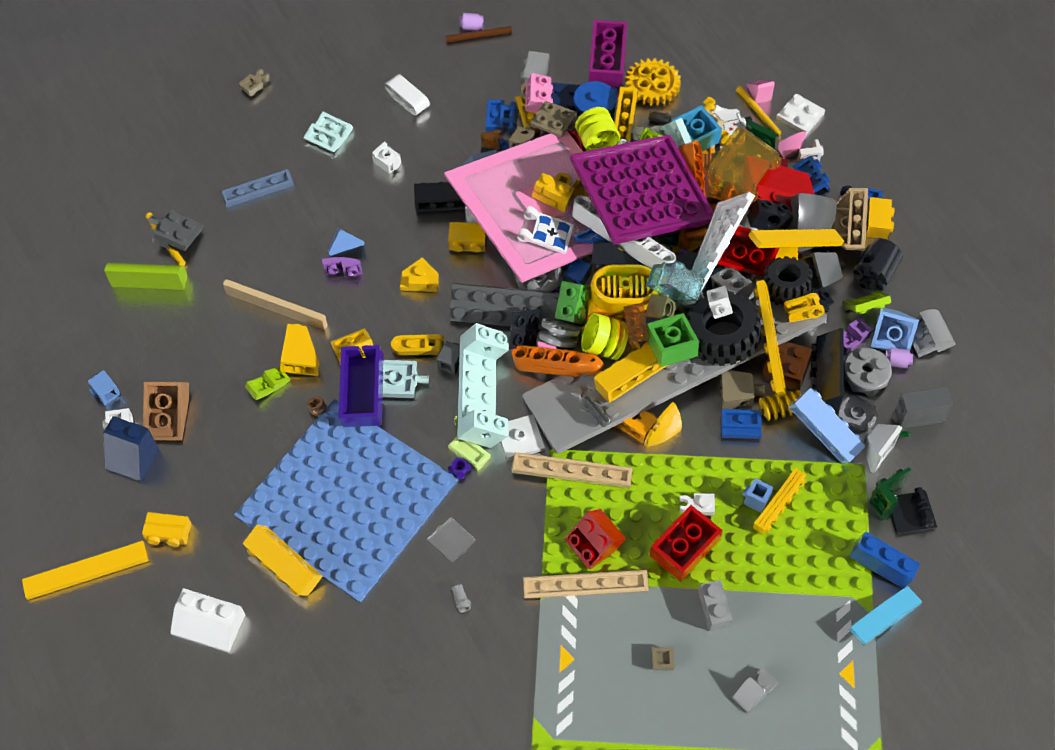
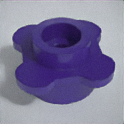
[448,458,471,479]

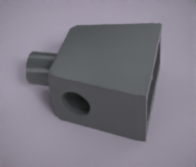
[802,252,845,289]

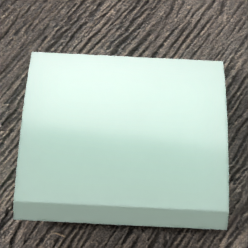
[304,112,353,153]
[658,118,692,147]

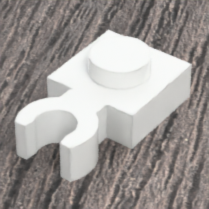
[679,493,715,516]

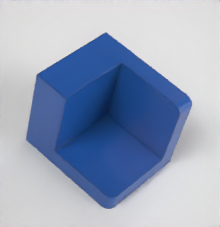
[565,259,591,285]

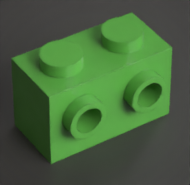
[555,281,591,324]

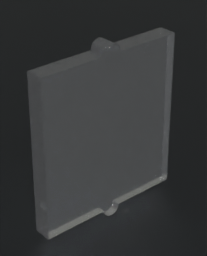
[427,517,476,563]

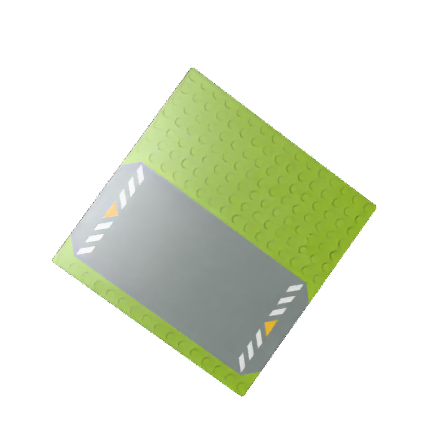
[532,449,882,750]

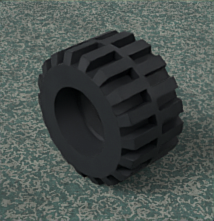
[764,256,813,307]

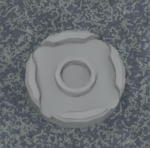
[838,395,878,432]

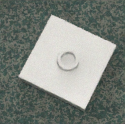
[501,414,545,461]

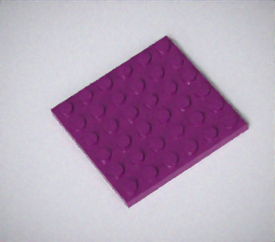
[570,134,714,245]

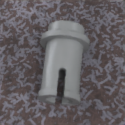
[450,584,471,613]

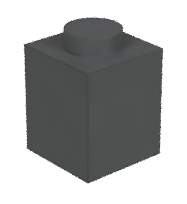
[437,341,460,375]

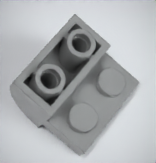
[912,309,956,357]

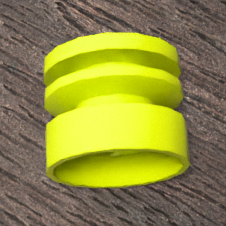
[575,107,621,151]
[581,313,629,361]

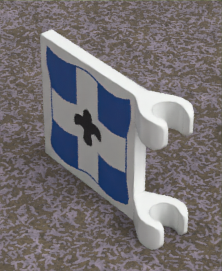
[517,206,574,254]

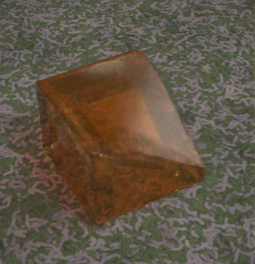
[481,129,501,149]

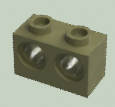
[645,293,684,320]

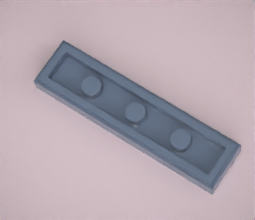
[221,169,294,208]

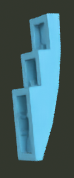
[849,586,922,646]

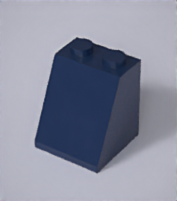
[103,416,159,483]

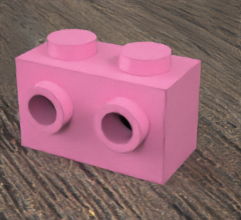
[525,73,553,113]

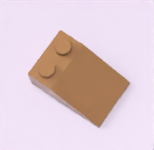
[143,382,189,440]

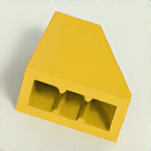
[280,324,319,377]

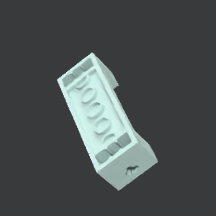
[457,323,509,448]

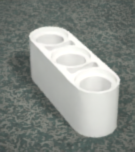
[384,74,430,116]

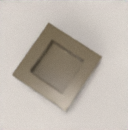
[652,647,674,671]

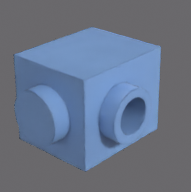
[88,370,121,405]
[742,478,773,513]

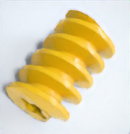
[759,390,801,421]

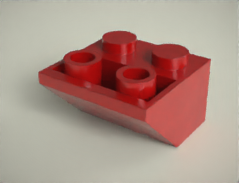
[564,509,626,570]

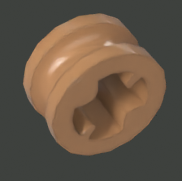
[307,396,327,415]

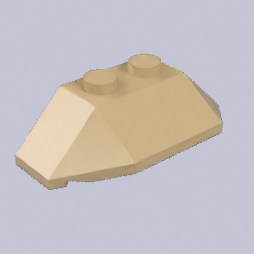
[831,188,868,250]

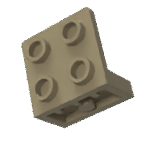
[530,100,577,137]

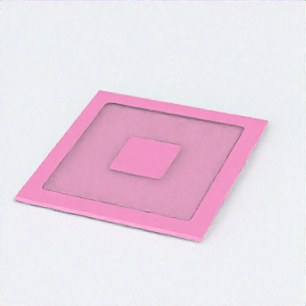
[444,130,593,283]

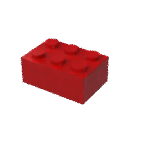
[717,226,779,277]
[649,505,723,582]

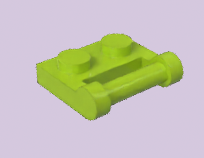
[842,291,891,314]

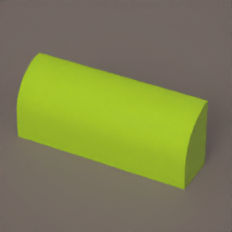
[104,262,187,290]

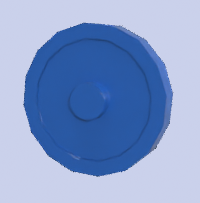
[573,81,617,114]

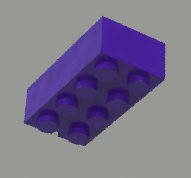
[338,345,384,427]

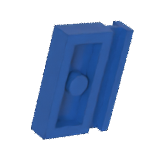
[721,409,762,439]

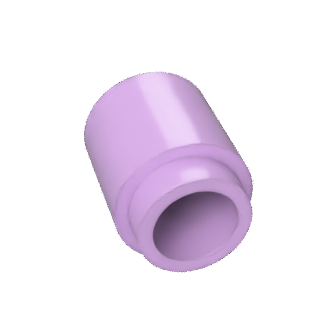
[459,13,483,31]
[885,348,913,369]

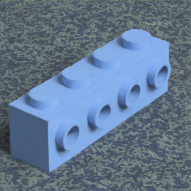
[789,388,865,464]

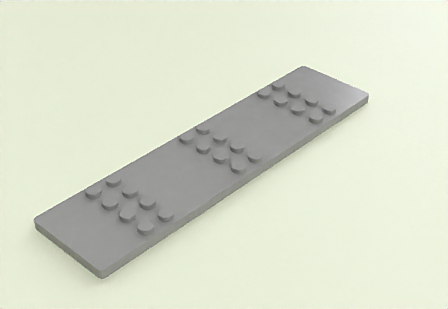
[523,277,827,454]

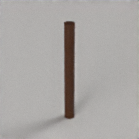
[446,26,512,42]

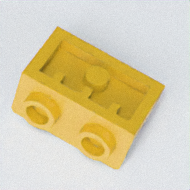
[330,328,373,366]

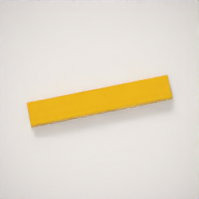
[748,229,844,248]
[22,541,149,600]

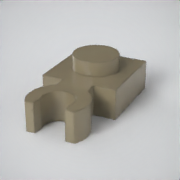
[238,68,270,97]

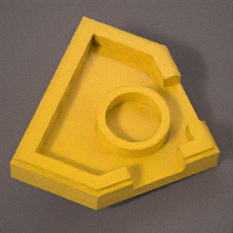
[400,257,439,292]

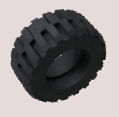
[686,291,761,366]

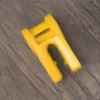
[784,293,825,323]

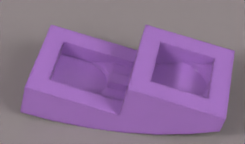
[844,317,875,354]

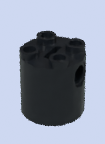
[852,238,903,291]

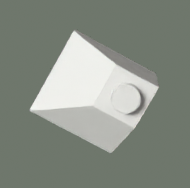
[864,424,902,473]

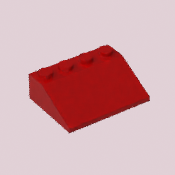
[741,156,815,213]

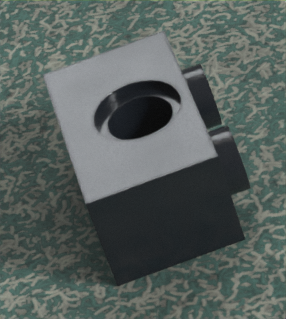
[747,199,793,230]

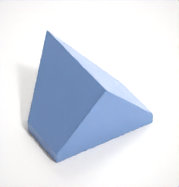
[327,228,365,256]

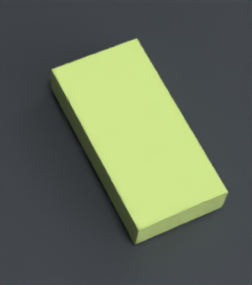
[448,437,491,471]

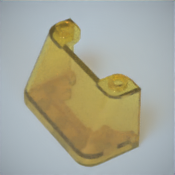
[707,127,782,207]

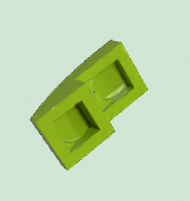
[245,366,290,400]

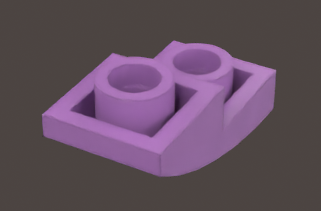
[322,257,363,277]

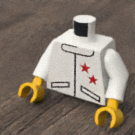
[703,97,753,148]

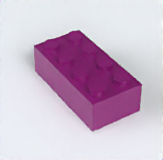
[589,20,627,87]

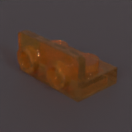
[624,303,649,350]

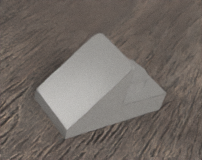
[732,667,779,713]

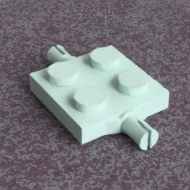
[383,360,429,398]

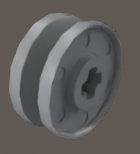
[538,318,581,348]

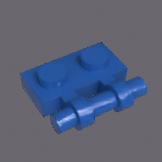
[485,100,518,133]

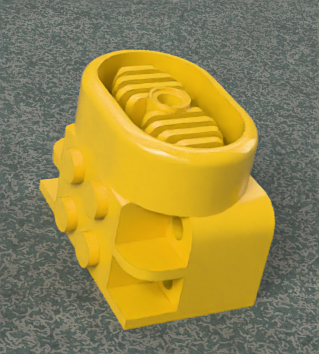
[586,265,662,332]

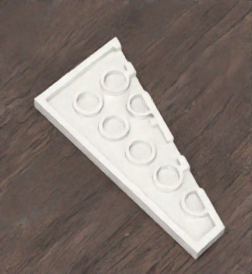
[679,192,755,305]

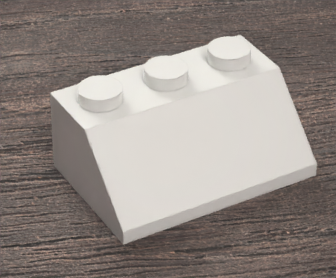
[171,588,245,653]

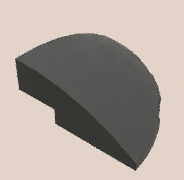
[789,193,837,252]

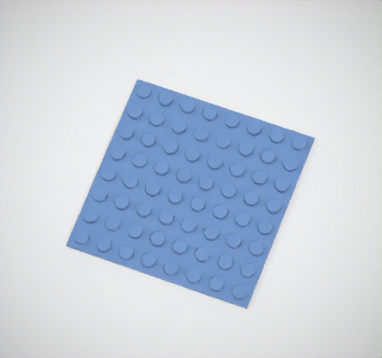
[234,399,458,603]

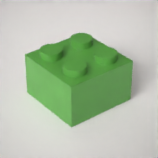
[646,313,699,367]

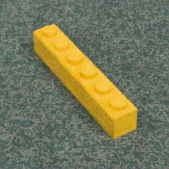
[753,468,806,535]

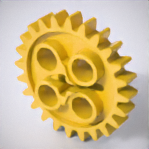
[625,58,681,106]

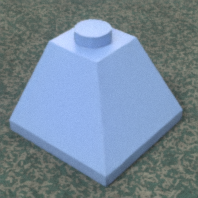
[870,307,919,351]

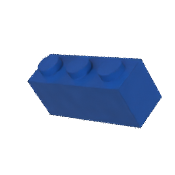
[849,531,920,588]

